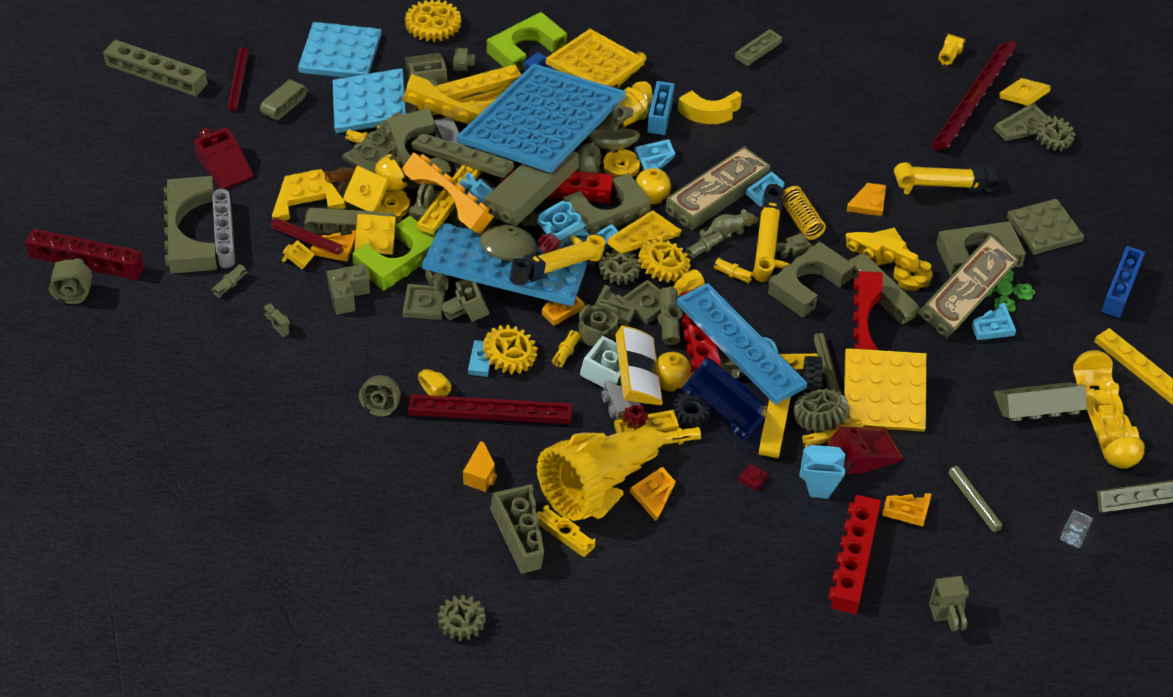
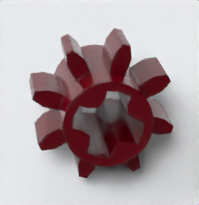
[538,233,561,253]
[622,404,648,429]

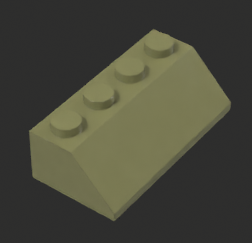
[994,382,1087,421]

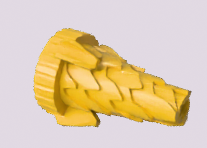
[537,425,665,521]

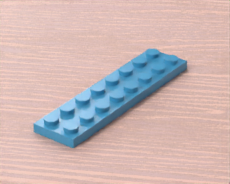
[676,283,807,405]

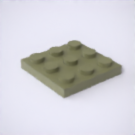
[1007,199,1084,255]

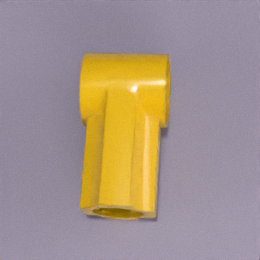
[938,34,965,66]

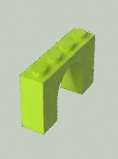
[487,12,567,71]
[352,216,435,291]

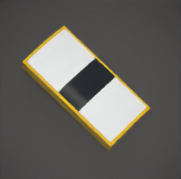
[615,325,663,405]

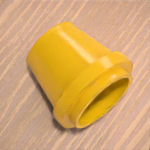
[618,87,650,128]

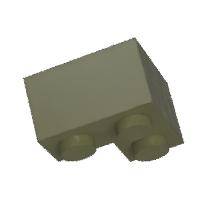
[327,264,370,314]

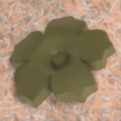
[521,211,539,228]

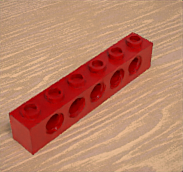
[500,166,613,203]
[680,292,724,394]
[828,495,881,614]

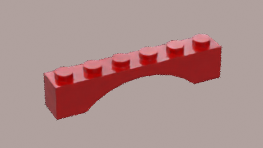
[853,271,883,351]

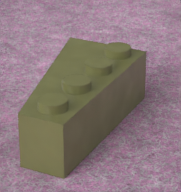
[490,484,544,574]

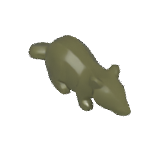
[700,209,759,238]

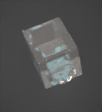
[1060,509,1093,548]

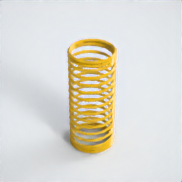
[782,186,826,240]

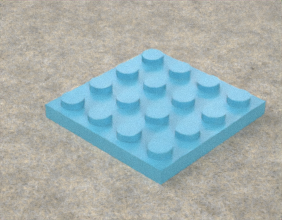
[298,22,381,78]
[333,69,406,133]

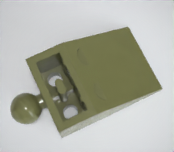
[405,53,447,86]

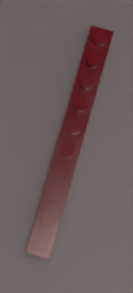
[930,40,1017,151]

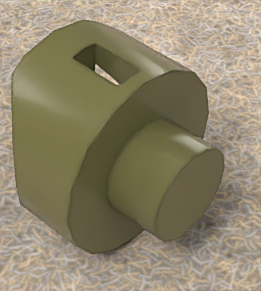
[453,48,475,72]

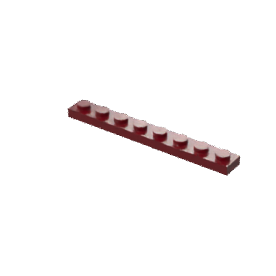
[408,394,572,424]

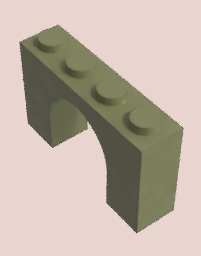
[384,108,451,190]
[564,173,651,235]
[936,221,1026,276]
[768,242,855,318]

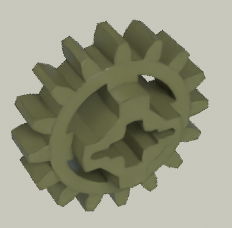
[1035,116,1075,151]
[599,249,641,285]
[438,595,486,641]

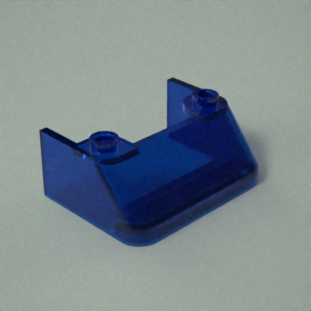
[681,356,768,442]

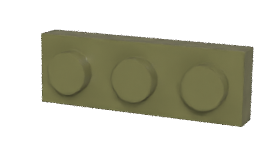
[735,29,783,66]

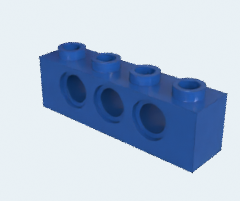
[1101,246,1145,318]

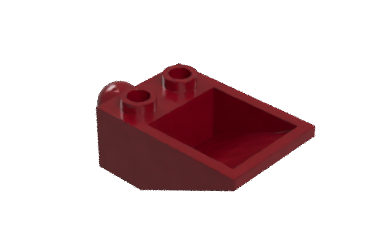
[194,127,254,189]
[827,426,904,474]

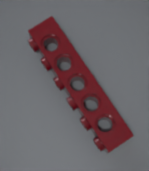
[25,229,144,280]

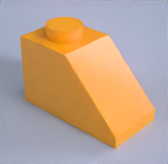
[463,441,497,492]

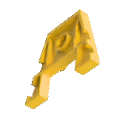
[272,169,346,221]

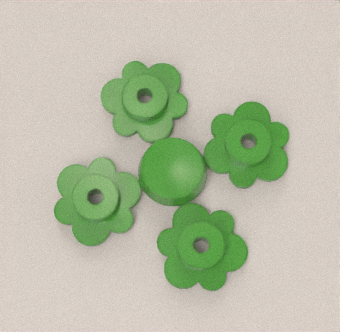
[987,270,1035,312]

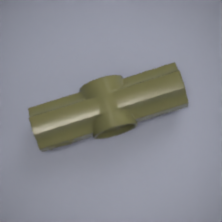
[658,287,682,346]

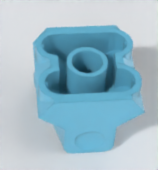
[537,201,590,248]
[799,445,845,498]

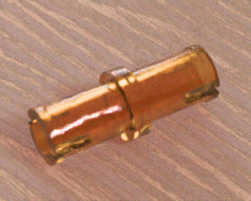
[325,166,356,183]

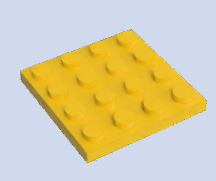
[546,29,645,87]
[844,349,926,431]

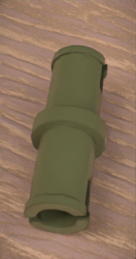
[686,231,723,259]
[211,264,247,298]

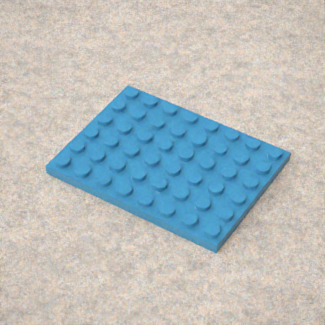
[456,64,626,173]

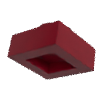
[738,464,768,492]

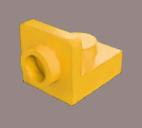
[281,240,315,270]

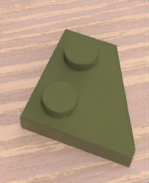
[595,285,635,326]

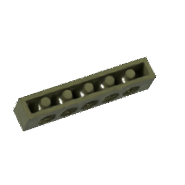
[103,40,207,97]

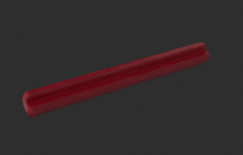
[227,47,249,111]
[271,218,344,255]

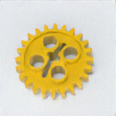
[405,0,461,42]

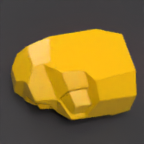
[632,81,653,108]
[673,270,705,298]
[418,369,451,396]

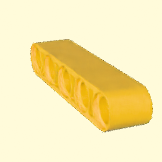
[758,397,791,459]

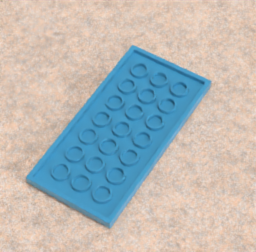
[422,223,588,306]

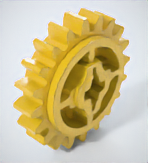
[638,239,691,283]
[482,325,537,375]

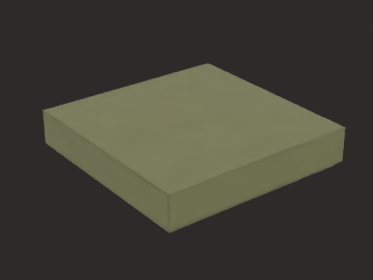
[622,280,661,325]
[403,284,446,320]

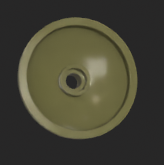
[586,128,640,153]
[480,225,537,261]

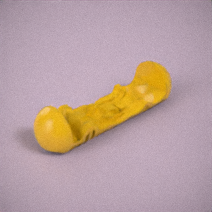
[1073,350,1145,469]

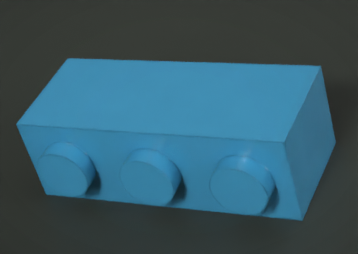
[647,81,674,135]

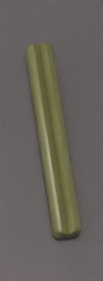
[814,333,841,392]
[949,466,1003,532]

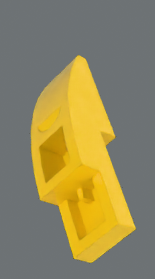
[845,232,919,272]

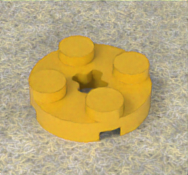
[603,149,640,178]
[377,190,410,221]
[893,259,933,291]

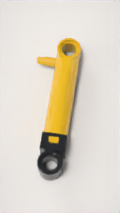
[894,162,1001,195]
[753,184,789,282]
[509,235,606,285]

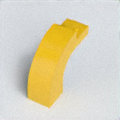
[678,91,742,124]

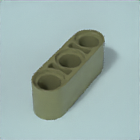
[260,79,307,121]

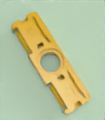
[536,505,595,557]

